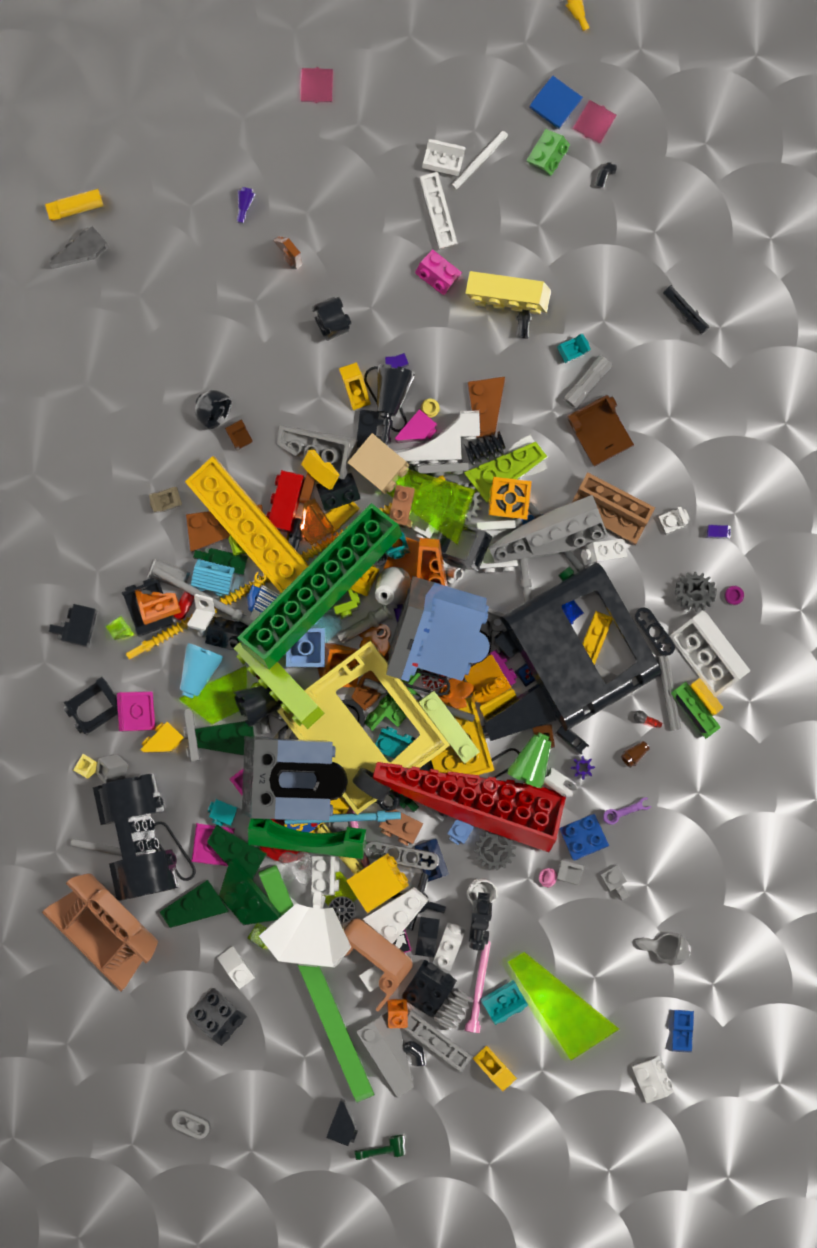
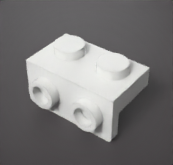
[422,139,465,176]
[632,1056,674,1103]

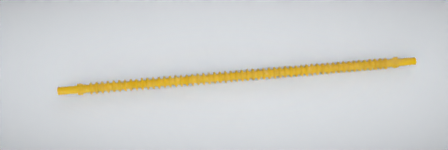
[126,475,446,660]

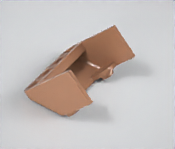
[344,918,413,1012]

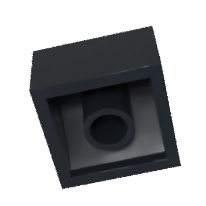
[326,1098,358,1146]

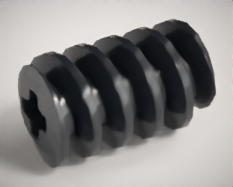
[463,431,506,465]

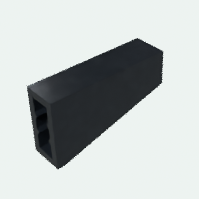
[482,684,556,741]

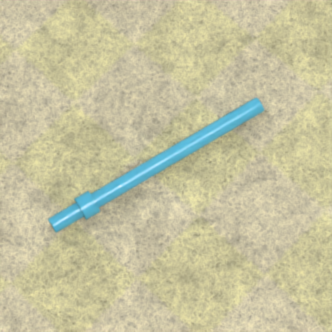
[285,810,401,824]

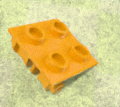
[464,654,511,706]

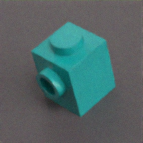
[207,799,239,826]

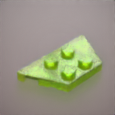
[179,665,247,725]

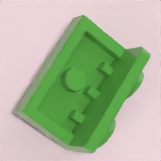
[526,129,570,176]

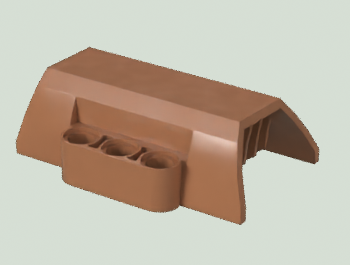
[42,874,158,991]

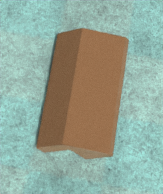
[572,472,655,545]

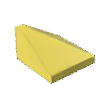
[73,754,98,779]

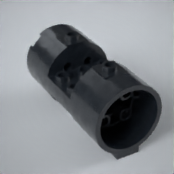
[93,773,179,901]

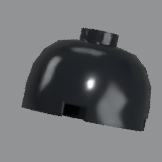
[195,390,232,429]

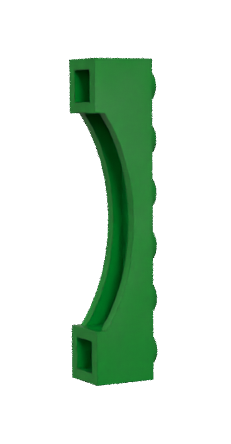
[248,818,366,859]

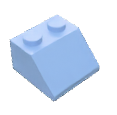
[286,628,325,668]

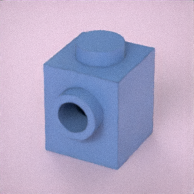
[447,819,474,845]

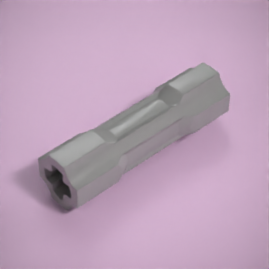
[564,355,613,409]

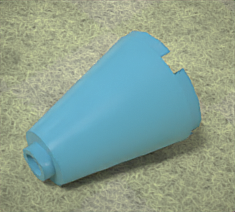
[180,643,223,699]

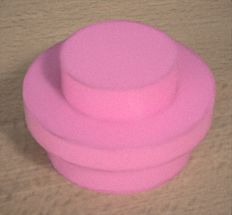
[539,868,557,888]

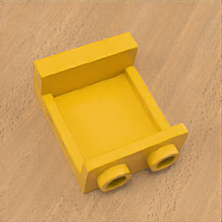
[346,853,409,913]

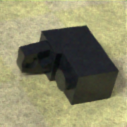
[48,604,98,648]

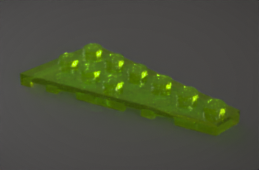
[362,470,476,545]

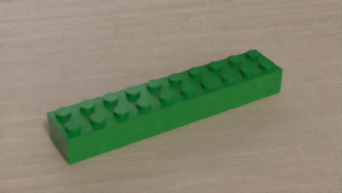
[237,503,402,670]

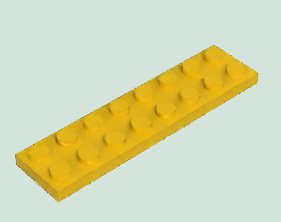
[185,456,309,593]

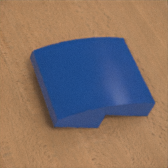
[529,76,583,129]

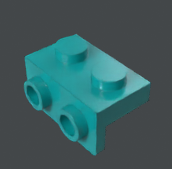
[480,980,528,1025]

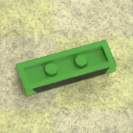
[671,682,721,739]

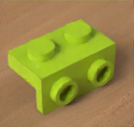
[334,589,361,619]

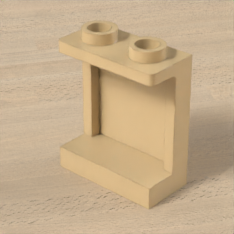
[347,433,409,494]

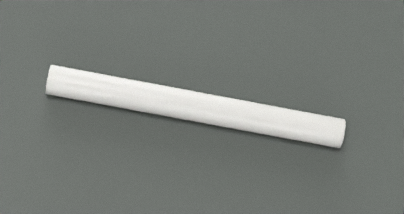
[451,131,508,190]

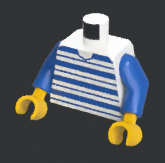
[247,572,280,621]

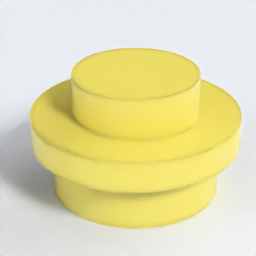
[421,399,440,418]

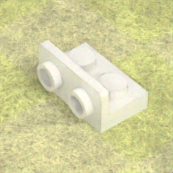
[311,856,340,896]

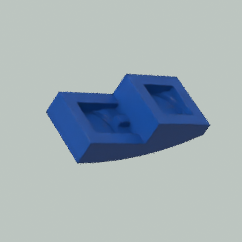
[672,1010,694,1053]

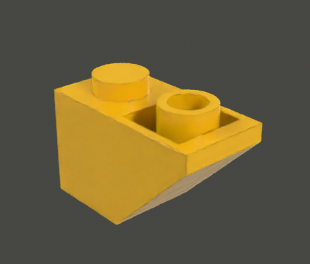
[140,722,185,753]

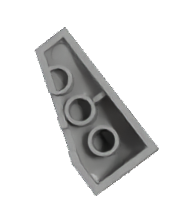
[277,425,358,479]

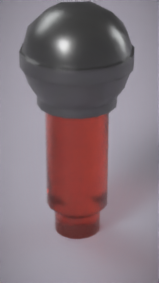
[634,710,663,728]

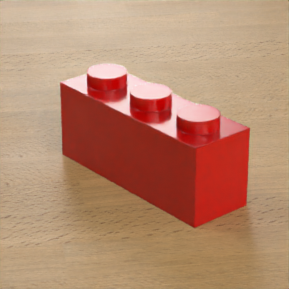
[266,470,305,533]

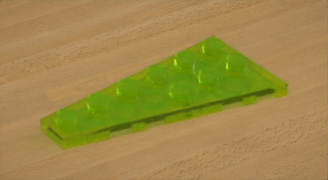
[508,952,619,1061]

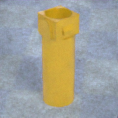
[45,189,103,221]

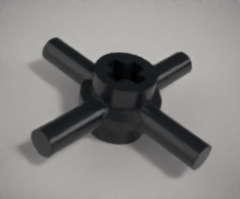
[391,873,446,931]

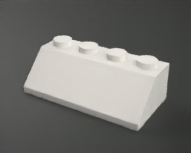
[669,611,750,697]

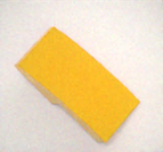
[301,450,340,489]

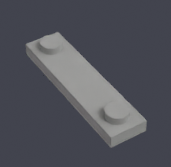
[403,1010,473,1073]

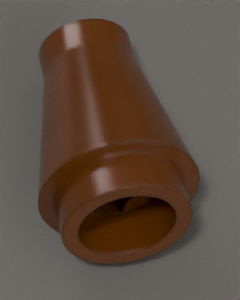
[621,741,650,768]

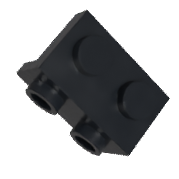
[316,472,361,511]
[205,616,248,651]

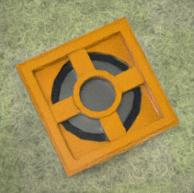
[489,477,532,519]

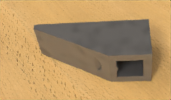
[49,226,109,269]

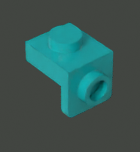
[557,333,591,364]

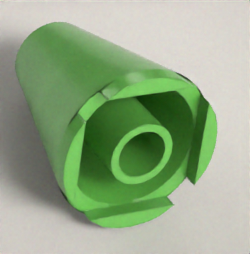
[507,732,552,788]

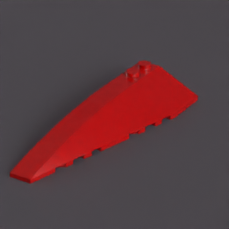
[372,762,566,852]

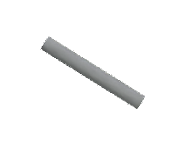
[70,839,122,856]

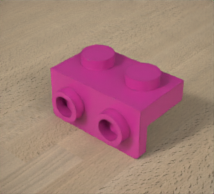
[415,249,462,295]

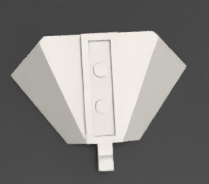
[259,892,351,968]

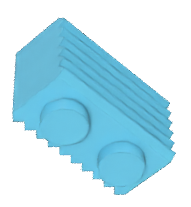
[191,559,235,596]

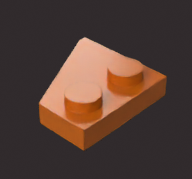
[135,591,181,625]

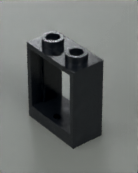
[438,518,493,572]

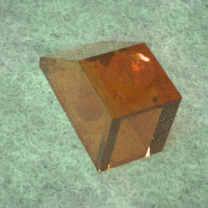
[300,498,335,545]

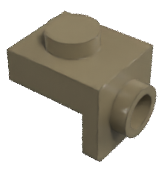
[149,487,182,512]

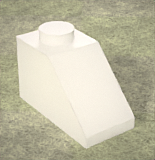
[218,946,256,989]

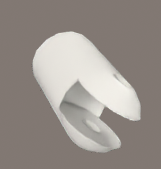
[544,767,577,797]

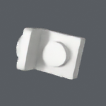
[658,506,690,534]

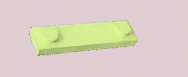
[418,690,480,764]

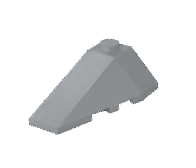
[356,1012,414,1098]

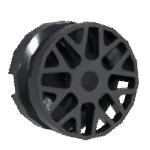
[329,896,355,924]

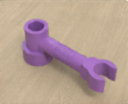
[603,797,651,825]

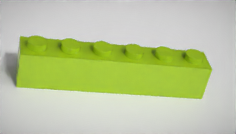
[234,643,325,729]

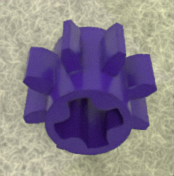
[571,756,595,780]

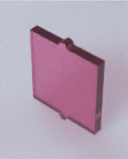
[301,67,333,104]
[573,100,617,144]

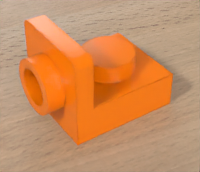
[387,999,408,1028]

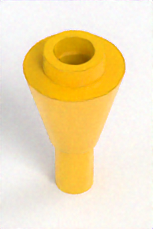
[565,0,590,31]

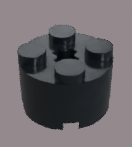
[312,297,352,341]

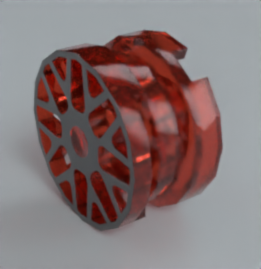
[421,669,447,690]

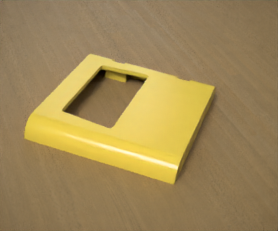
[277,641,450,815]

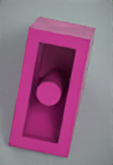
[395,409,437,443]

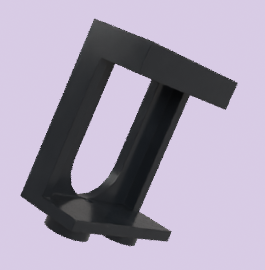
[122,578,175,637]
[63,677,118,735]

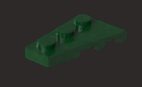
[195,721,255,756]
[207,825,267,880]
[160,880,229,928]

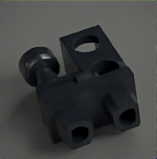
[469,892,492,951]

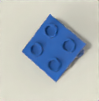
[559,814,609,861]

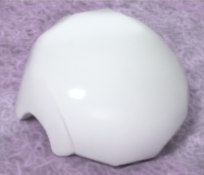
[467,878,498,904]

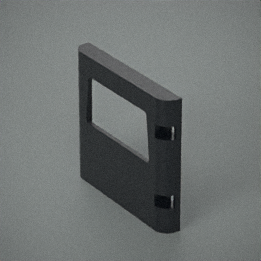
[500,563,661,732]

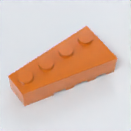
[417,538,448,586]

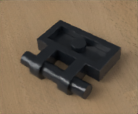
[357,409,393,448]

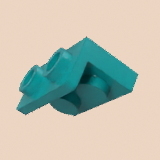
[375,726,415,759]

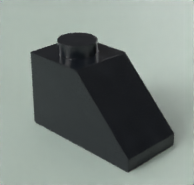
[415,916,440,958]

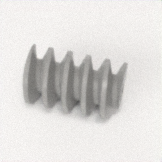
[433,989,474,1031]

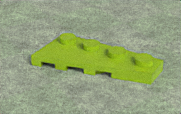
[464,442,547,503]

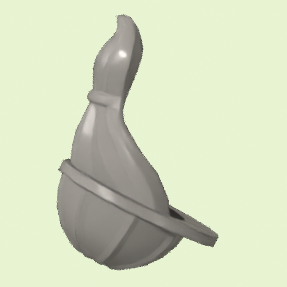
[636,933,691,966]

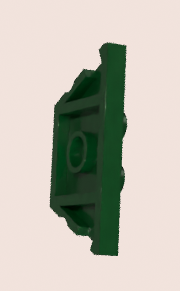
[219,859,282,926]

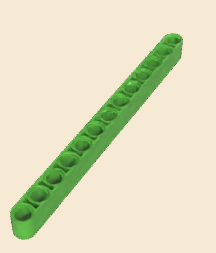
[258,865,374,1103]

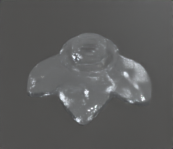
[278,852,312,885]

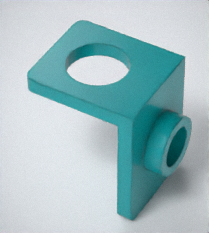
[386,532,410,559]

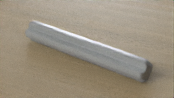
[658,655,681,731]

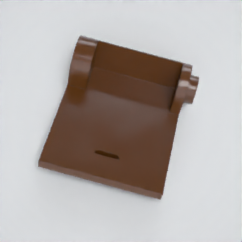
[567,395,634,467]

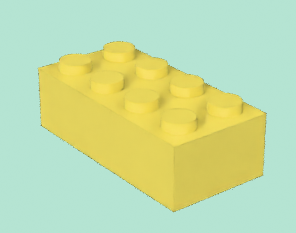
[466,271,551,315]

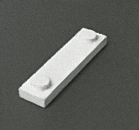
[419,172,458,250]

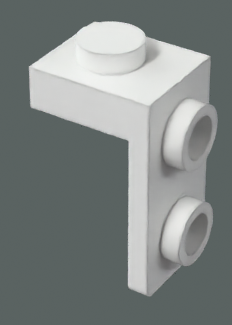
[580,538,627,566]
[433,923,466,971]

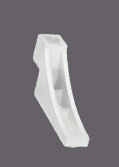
[393,410,480,464]

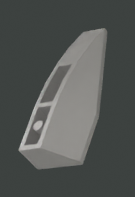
[489,495,608,563]

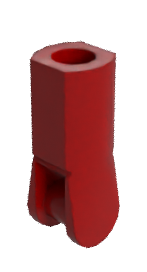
[173,591,195,620]

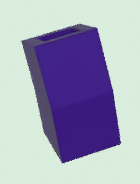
[385,353,409,368]
[707,525,731,539]

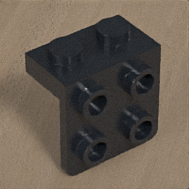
[402,960,457,1017]
[189,988,247,1046]

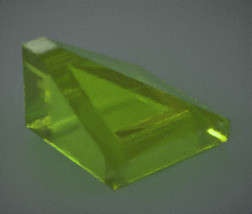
[105,616,134,640]
[247,923,268,949]

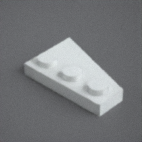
[363,887,429,944]

